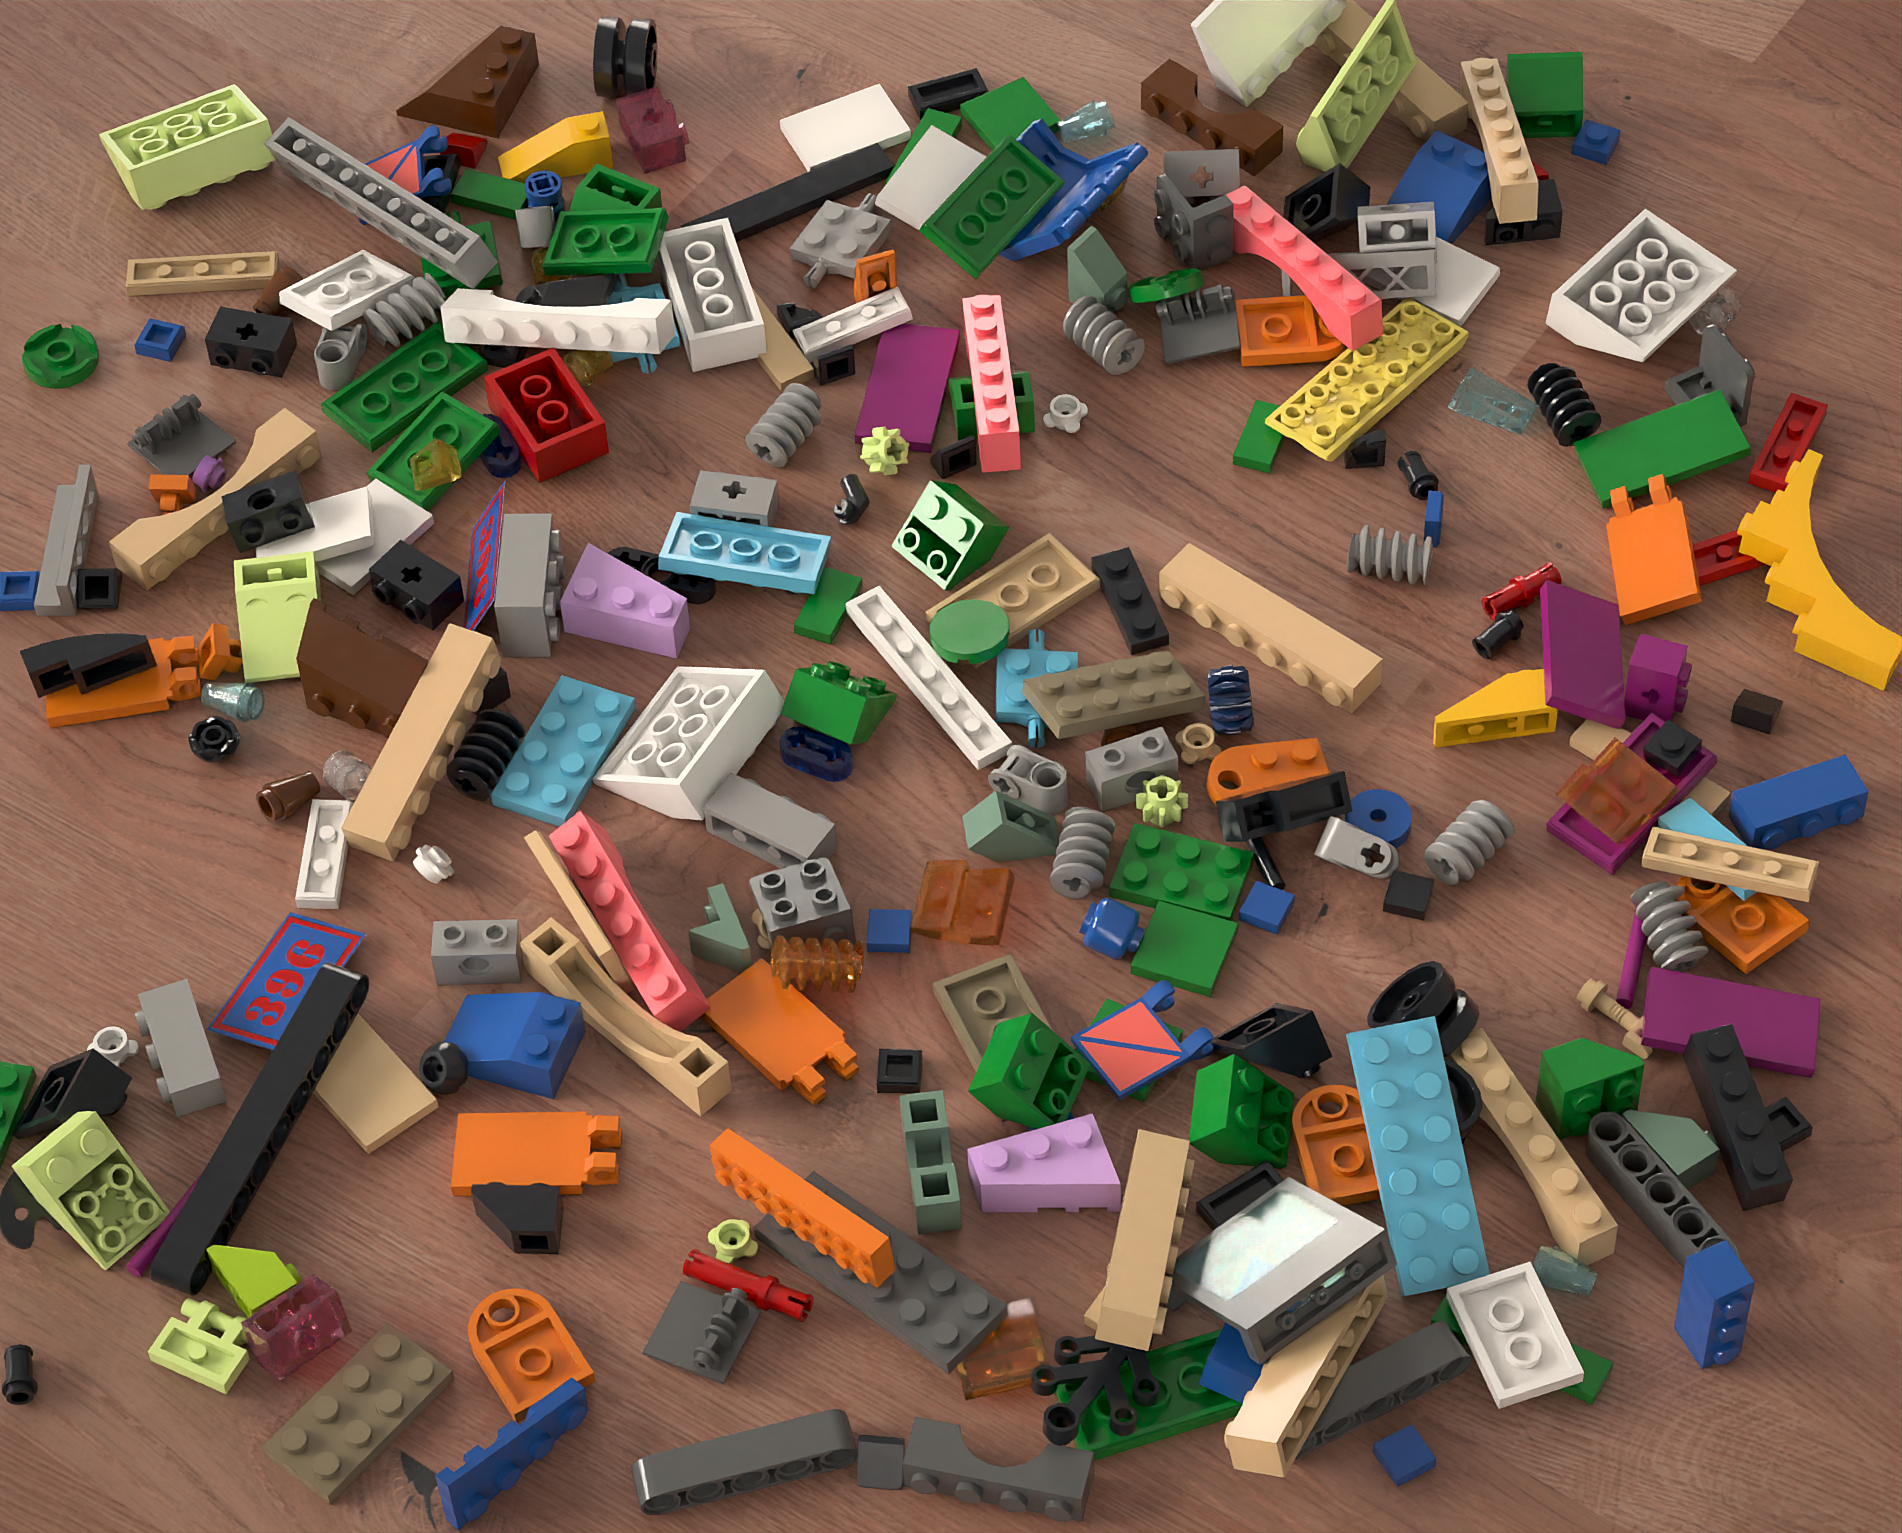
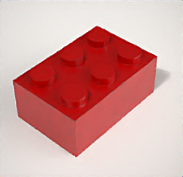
[484,347,609,483]

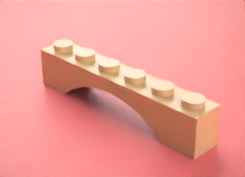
[1460,58,1538,224]
[109,408,321,591]
[520,917,732,1116]
[1445,1028,1618,1271]

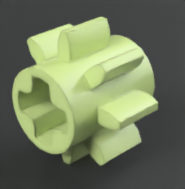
[860,426,910,475]
[1136,775,1188,828]

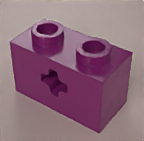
[1624,634,1692,722]

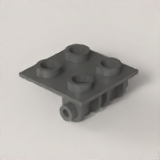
[1155,284,1241,364]
[127,394,237,477]
[642,1281,761,1384]

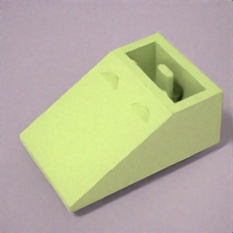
[234,551,321,683]
[11,1111,170,1270]

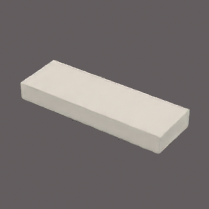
[793,286,913,362]
[295,799,354,909]

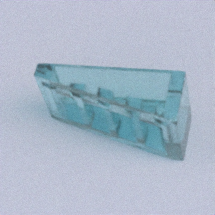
[1448,367,1538,435]

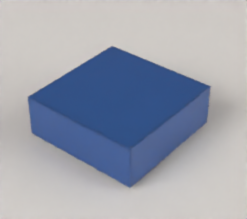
[134,318,186,362]
[1423,491,1444,548]
[0,571,40,611]
[1239,880,1295,934]
[867,909,912,953]
[1373,1424,1436,1487]

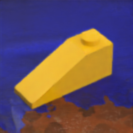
[498,111,613,183]
[1433,669,1558,748]

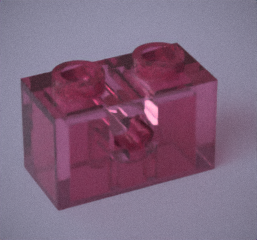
[616,87,689,174]
[241,1274,352,1381]

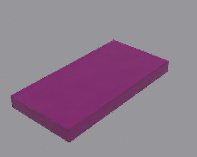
[854,323,960,453]
[1540,580,1626,729]
[1546,713,1717,875]
[1641,966,1821,1078]

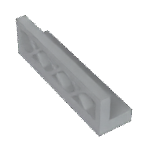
[1282,248,1437,299]
[34,465,99,616]

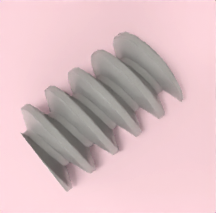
[363,273,447,348]
[1063,295,1145,375]
[745,383,822,468]
[1346,524,1433,587]
[1424,799,1515,885]
[1050,806,1116,899]
[1630,881,1709,972]

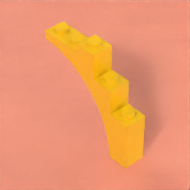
[1737,449,1902,691]

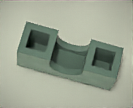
[900,1090,962,1234]

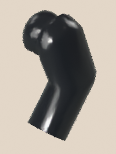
[833,474,870,524]

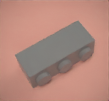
[704,773,837,869]
[135,979,226,1117]

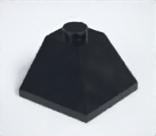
[1283,163,1371,243]
[516,273,619,348]
[1211,1003,1333,1078]
[12,1048,132,1139]

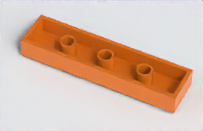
[709,1128,896,1288]

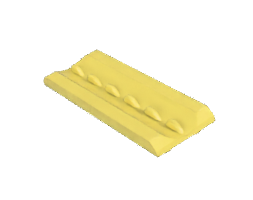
[1265,297,1469,462]

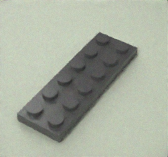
[753,1171,1009,1374]

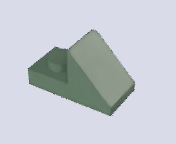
[689,883,752,973]

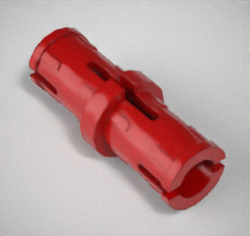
[1481,562,1562,620]

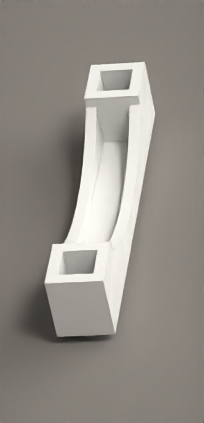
[440,289,675,354]

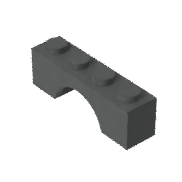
[902,1417,1094,1522]

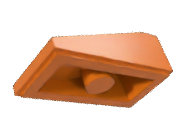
[854,249,897,304]

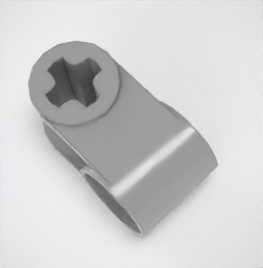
[515,206,555,248]
[314,323,368,390]
[988,745,1069,815]
[1314,816,1400,879]

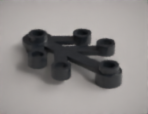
[1031,1335,1160,1446]

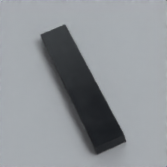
[681,143,895,242]

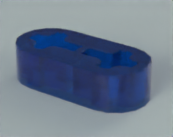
[479,414,522,478]
[779,727,853,782]

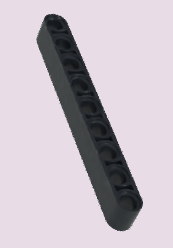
[151,962,369,1296]

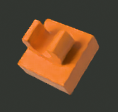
[148,474,196,515]
[198,623,243,681]

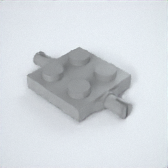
[790,193,893,289]

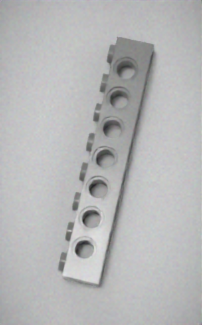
[264,117,498,289]

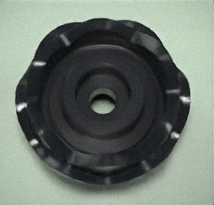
[188,716,240,763]
[419,1041,468,1095]

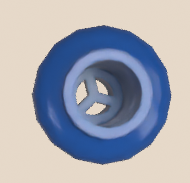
[1079,898,1145,960]

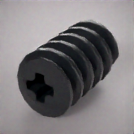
[1527,363,1602,447]
[446,709,525,801]

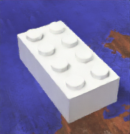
[657,218,767,372]

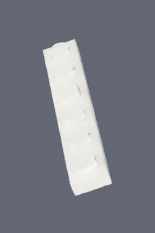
[846,586,1012,770]

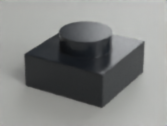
[1643,720,1702,777]

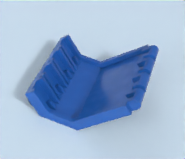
[1000,118,1148,261]

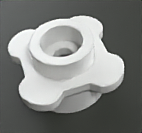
[1043,394,1088,433]
[413,844,455,884]
[87,1027,139,1067]

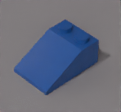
[1386,130,1492,244]
[444,992,585,1100]

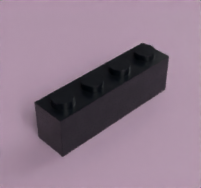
[1683,1024,1793,1211]

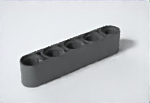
[1586,1112,1739,1268]
[1295,1321,1472,1460]
[631,1409,858,1515]

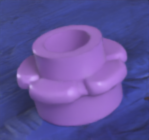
[192,455,227,493]

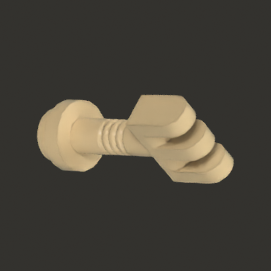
[1576,978,1654,1059]

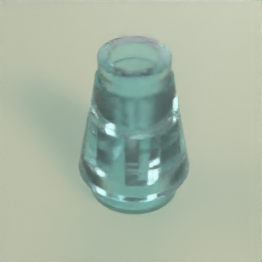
[1057,100,1115,143]
[201,682,265,722]
[1532,1244,1598,1297]

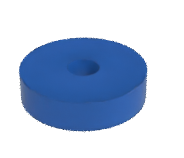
[1345,789,1412,848]

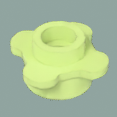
[708,1219,758,1264]

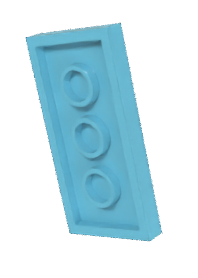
[658,512,831,594]
[491,675,636,827]

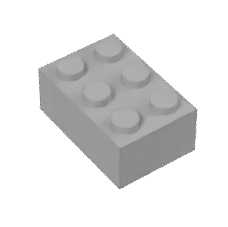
[494,514,566,657]

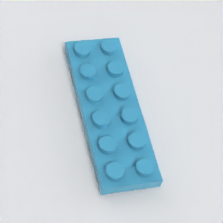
[1346,1016,1490,1297]

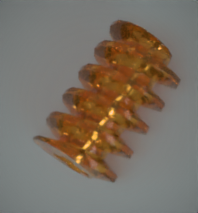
[771,936,864,993]

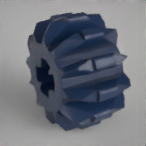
[1207,665,1254,735]

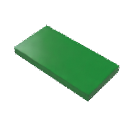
[919,134,1065,280]
[321,322,489,452]
[1573,389,1751,509]
[1055,1329,1243,1461]

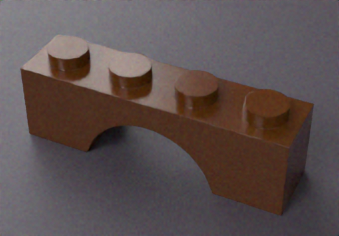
[1141,58,1283,176]

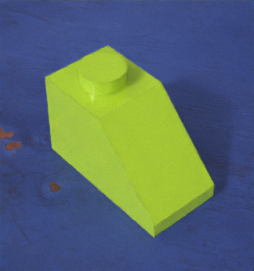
[206,1245,304,1330]

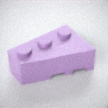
[560,543,690,659]
[967,1113,1121,1212]

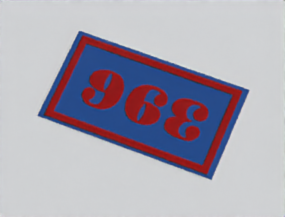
[463,480,505,631]
[207,912,366,1050]

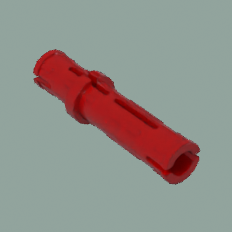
[683,1249,814,1322]

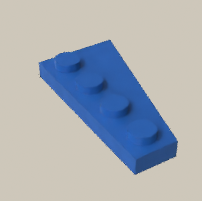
[435,1378,589,1530]

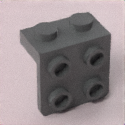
[1154,174,1234,271]
[1664,324,1755,427]
[749,857,857,968]

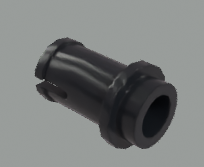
[1397,451,1439,500]
[1472,610,1524,659]
[2,1344,38,1405]

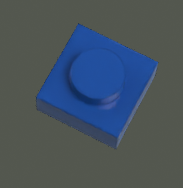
[1572,120,1621,165]

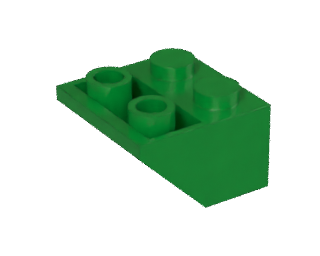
[1505,52,1583,138]
[569,163,662,211]
[948,369,1035,441]
[892,480,1010,591]
[780,661,897,744]
[968,1013,1090,1129]
[1536,1038,1645,1140]
[1189,1054,1294,1169]

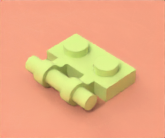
[148,1298,266,1394]

